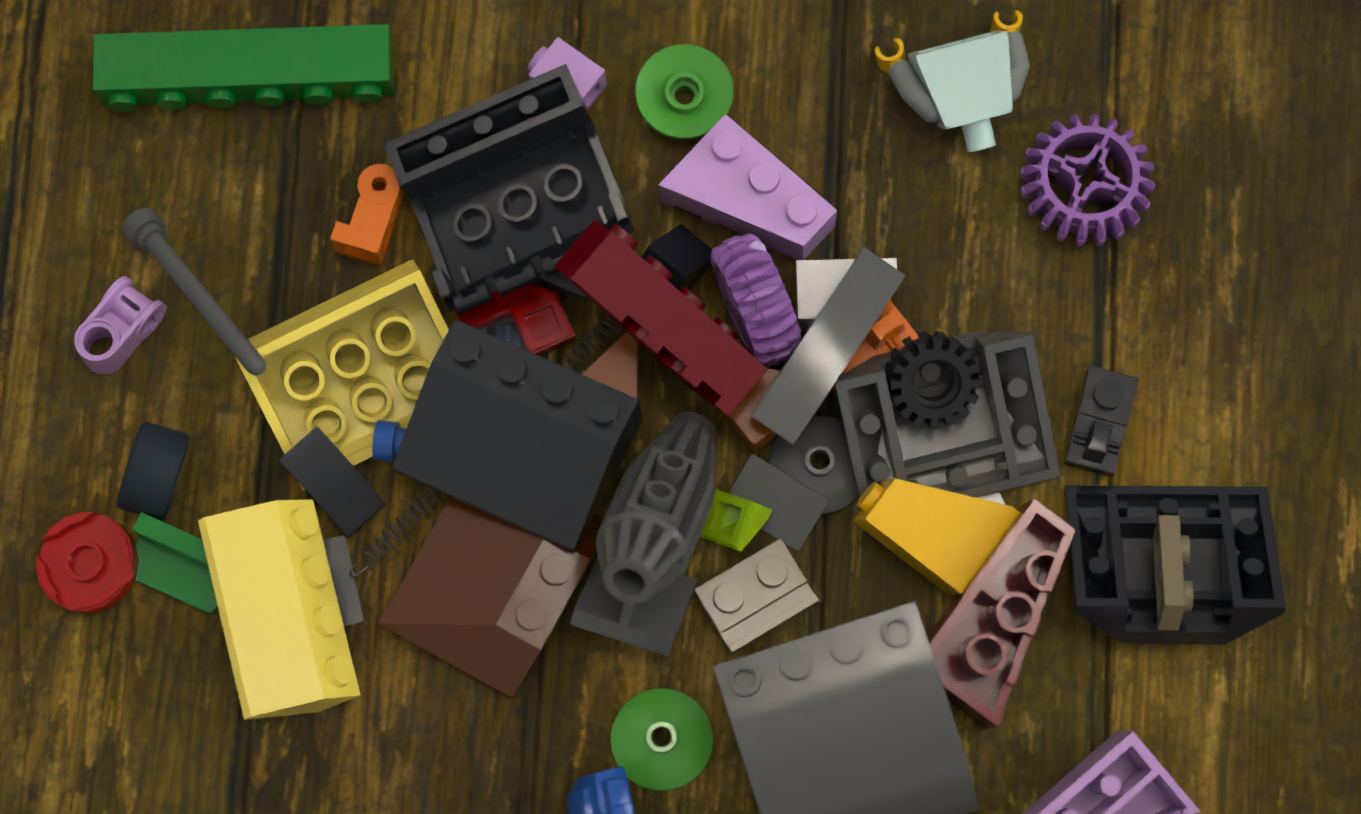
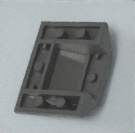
[834,332,1061,498]

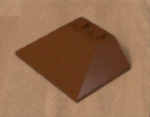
[378,497,604,699]

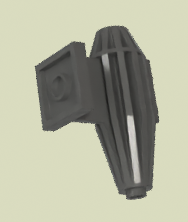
[570,412,717,656]

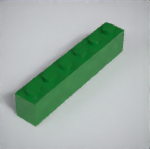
[93,24,394,112]

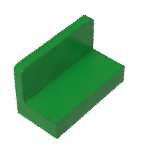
[132,512,218,615]

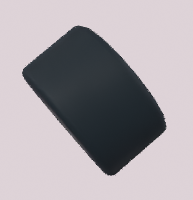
[117,421,190,521]

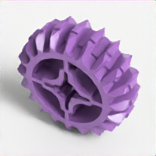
[1020,113,1155,247]
[711,233,802,368]

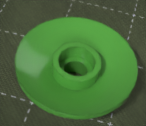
[635,44,734,140]
[611,688,713,791]

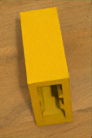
[853,478,1020,595]

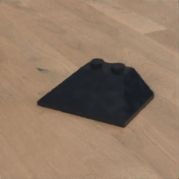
[1064,485,1286,645]

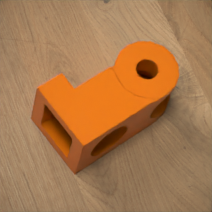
[330,164,404,266]

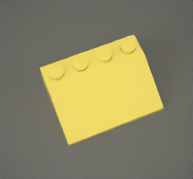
[235,259,449,490]

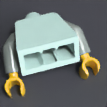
[875,10,1030,152]

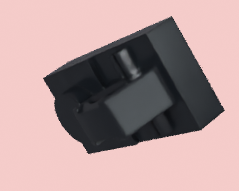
[1064,365,1139,477]

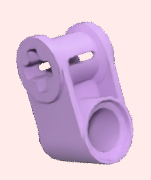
[74,276,167,375]

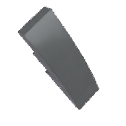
[751,247,906,445]

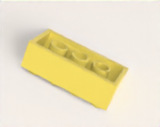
[198,499,360,720]

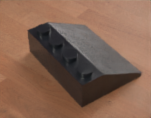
[392,320,643,553]

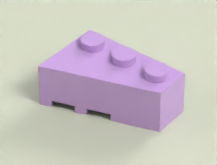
[658,114,837,260]
[1022,730,1201,814]

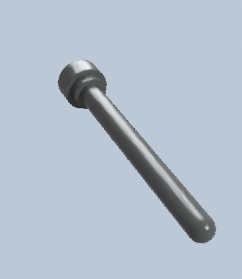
[122,208,266,376]

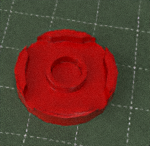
[35,512,139,614]

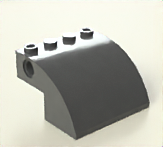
[713,601,980,814]

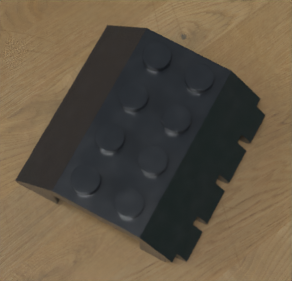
[384,64,635,314]

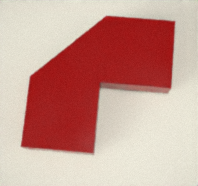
[454,284,576,356]

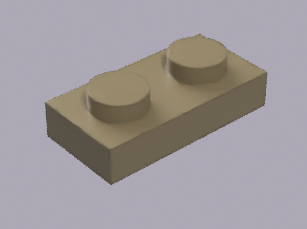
[1152,515,1193,631]

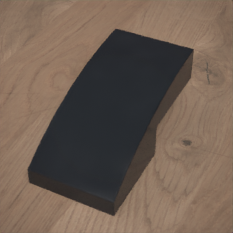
[279,426,386,538]

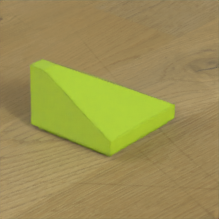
[700,489,773,551]

